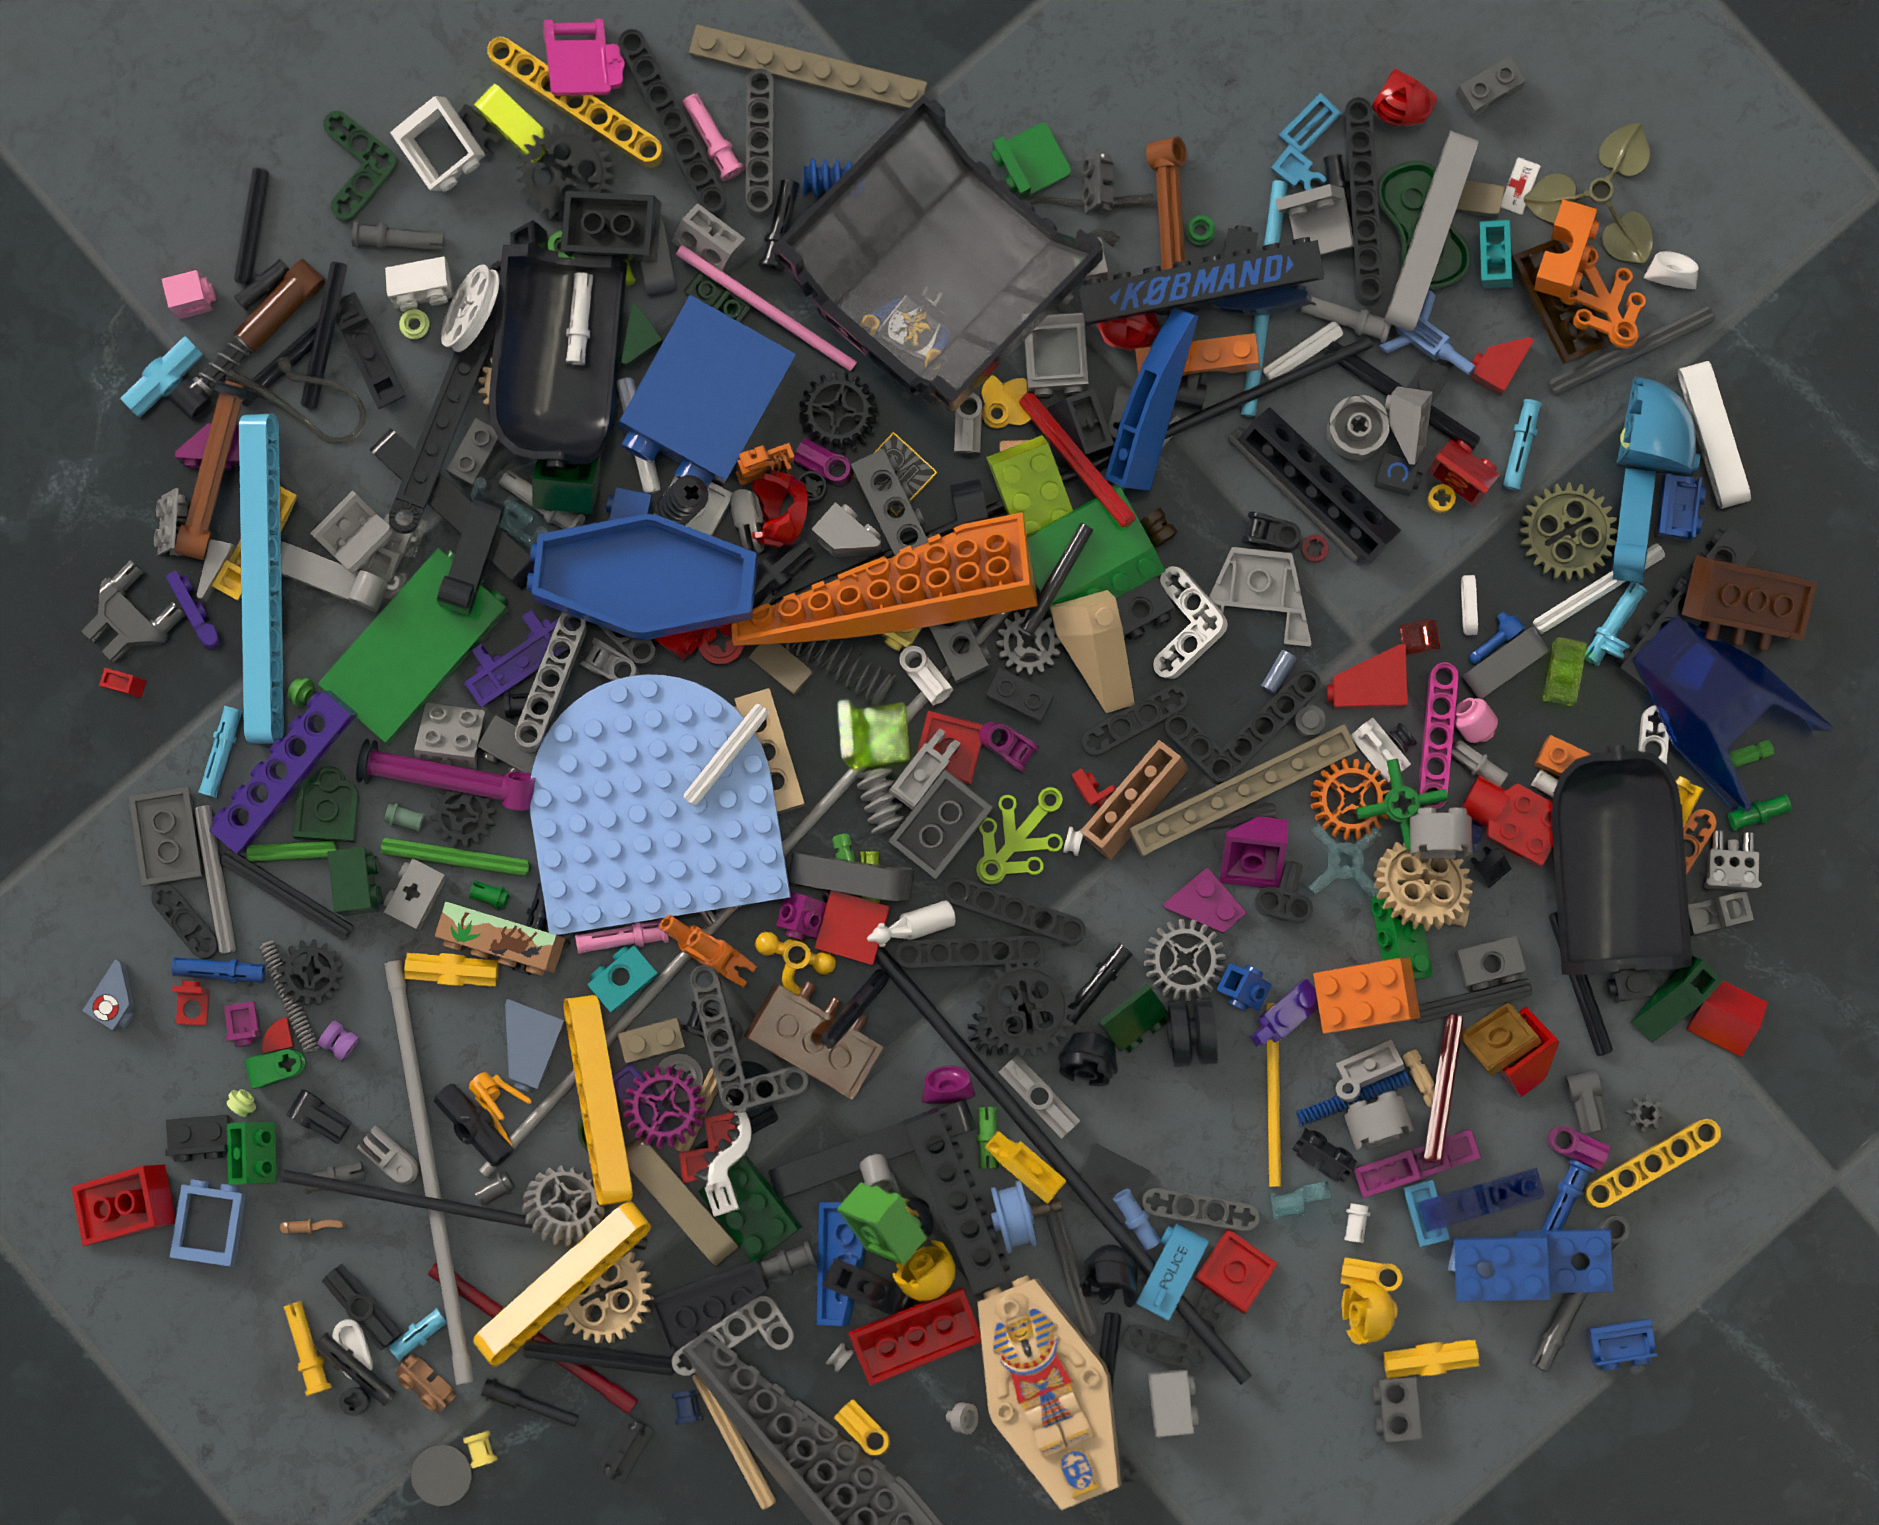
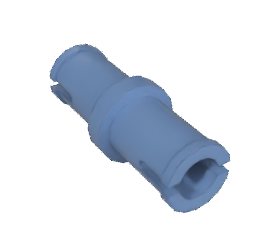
[1113,1189,1161,1250]

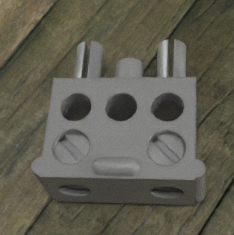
[1703,830,1762,892]

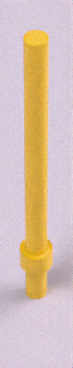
[1266,1003,1282,1187]

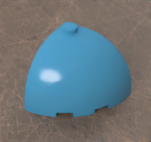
[1617,376,1701,477]

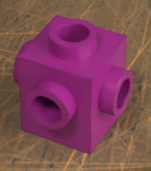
[776,892,827,941]

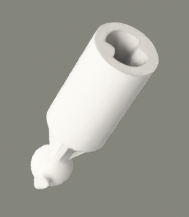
[867,900,955,947]

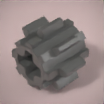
[1625,1094,1665,1133]

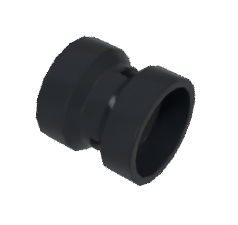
[798,471,827,505]

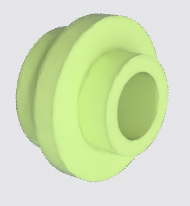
[399,309,430,339]
[227,1089,256,1117]

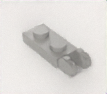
[889,728,961,810]

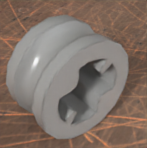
[826,1342,854,1373]

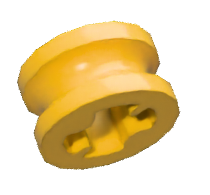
[1427,484,1456,513]

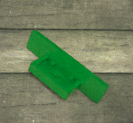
[1371,893,1433,980]

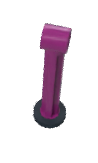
[356,738,535,810]

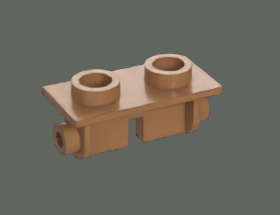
[395,1354,456,1415]

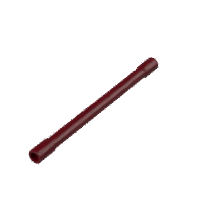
[428,1261,639,1414]

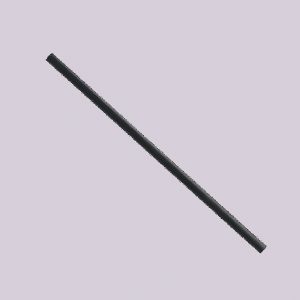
[282,1170,647,1250]

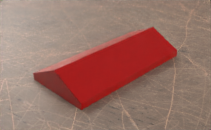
[848,1287,982,1386]

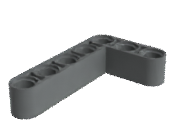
[690,965,810,1113]

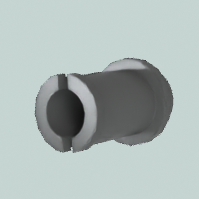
[474,1172,515,1206]

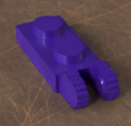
[166,570,220,650]

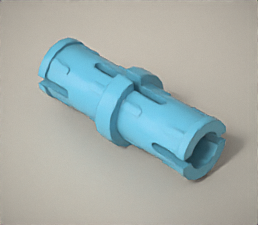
[388,1308,447,1361]

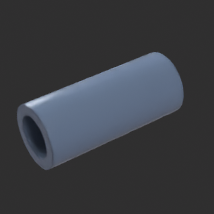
[1261,650,1298,695]

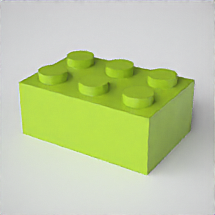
[986,435,1073,536]

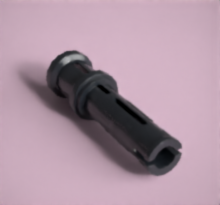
[758,179,800,272]

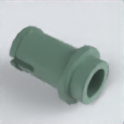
[384,803,425,832]

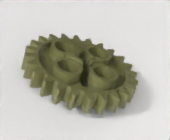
[1519,482,1618,581]

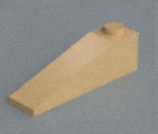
[1050,590,1135,713]

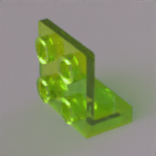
[838,700,910,770]

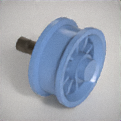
[991,1180,1063,1254]

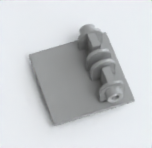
[154,488,188,556]

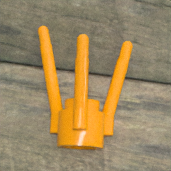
[469,1072,532,1146]

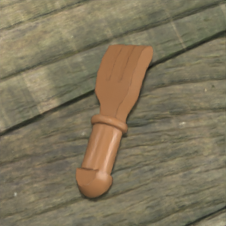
[280,1219,346,1234]

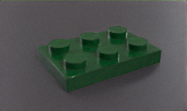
[698,1154,801,1262]

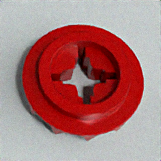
[697,623,745,665]

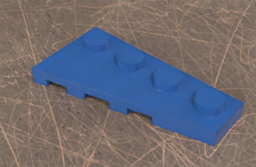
[817,1202,866,1326]

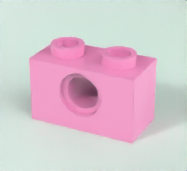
[162,270,216,320]

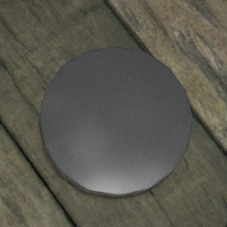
[411,1444,473,1506]

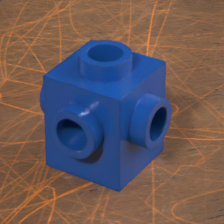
[1217,963,1272,1011]

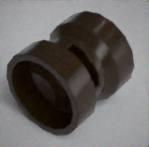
[1140,507,1178,549]

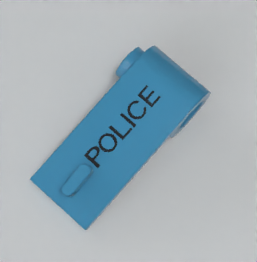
[1136,1223,1209,1321]

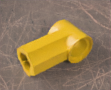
[1340,1257,1402,1293]
[834,1399,891,1455]

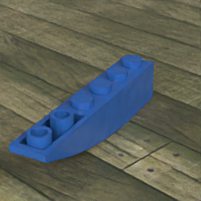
[1105,308,1199,491]

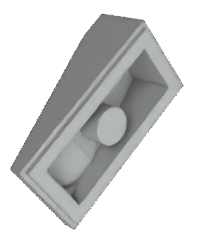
[197,539,236,603]

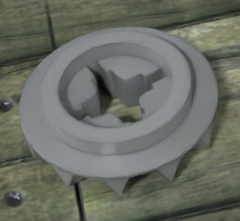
[655,1054,704,1103]

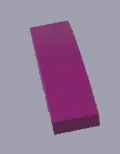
[1354,1128,1482,1198]

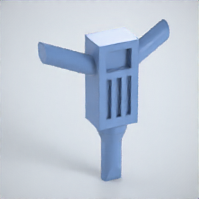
[1379,290,1476,375]

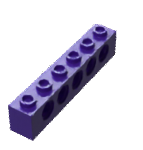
[209,691,358,854]

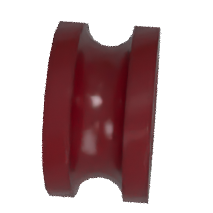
[1301,535,1329,563]

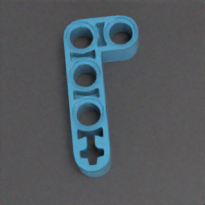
[1613,468,1656,583]

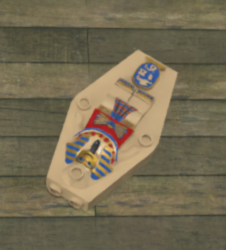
[978,1275,1122,1510]

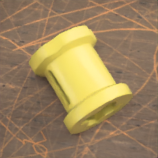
[463,1430,498,1468]

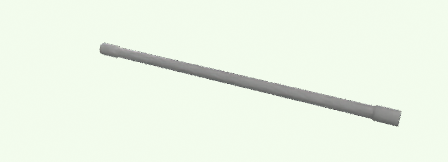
[384,960,475,1385]

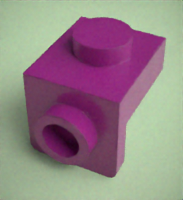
[224,1001,261,1047]

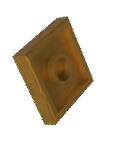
[1461,1001,1541,1077]

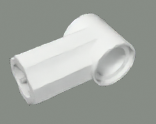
[900,646,954,706]

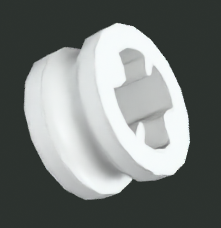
[1063,826,1083,856]

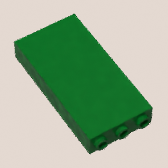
[318,548,509,746]

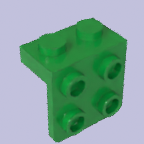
[990,123,1071,200]

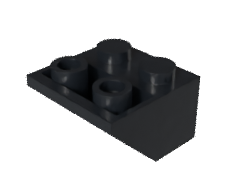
[1044,388,1114,470]

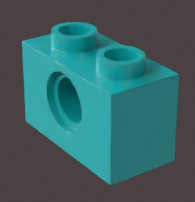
[587,945,659,1014]

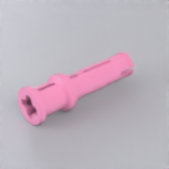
[681,93,745,181]
[575,918,669,954]

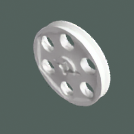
[441,264,500,352]

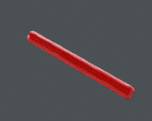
[1019,393,1136,527]

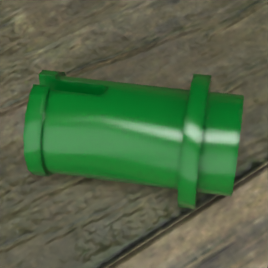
[469,880,510,910]

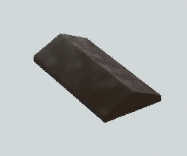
[1512,240,1611,364]

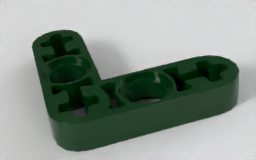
[323,111,398,223]

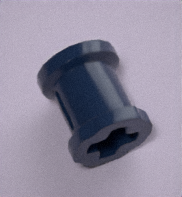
[672,1389,703,1424]

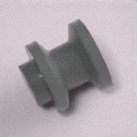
[1294,705,1326,738]

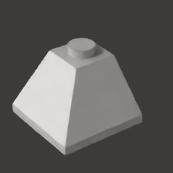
[1385,386,1433,465]

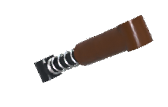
[169,259,326,420]

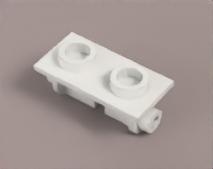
[1350,718,1411,783]

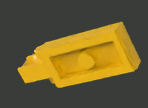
[985,1131,1066,1204]

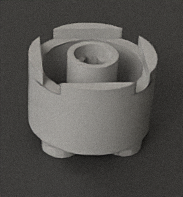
[1327,395,1389,461]
[1410,808,1472,859]
[1344,1091,1414,1151]

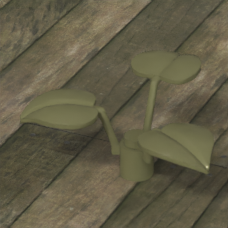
[1524,123,1652,264]

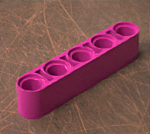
[1417,662,1458,811]

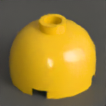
[893,1240,956,1301]
[1342,1282,1398,1345]

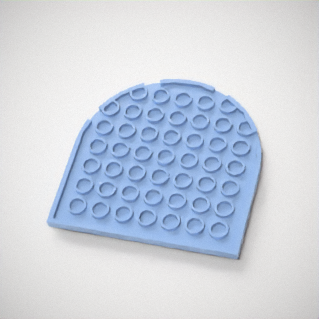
[530,675,791,935]

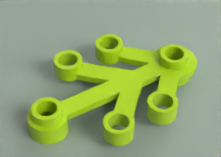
[976,787,1063,885]

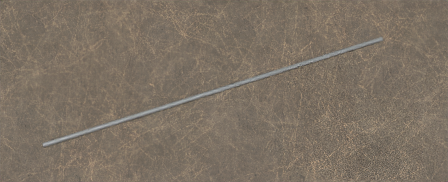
[479,415,1181,1178]

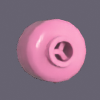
[1454,698,1498,743]

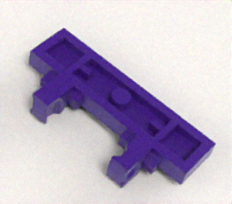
[464,610,575,708]

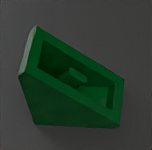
[621,304,663,369]

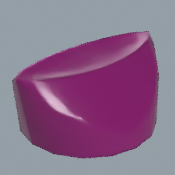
[922,1066,976,1104]

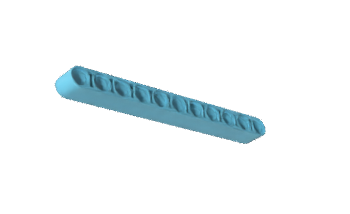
[239,414,284,744]

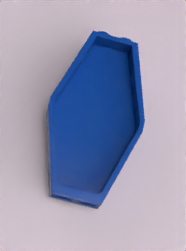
[527,514,758,640]

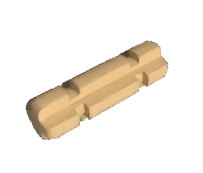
[1402,1049,1435,1107]

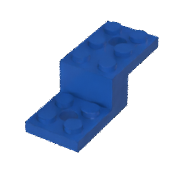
[1454,1229,1613,1301]

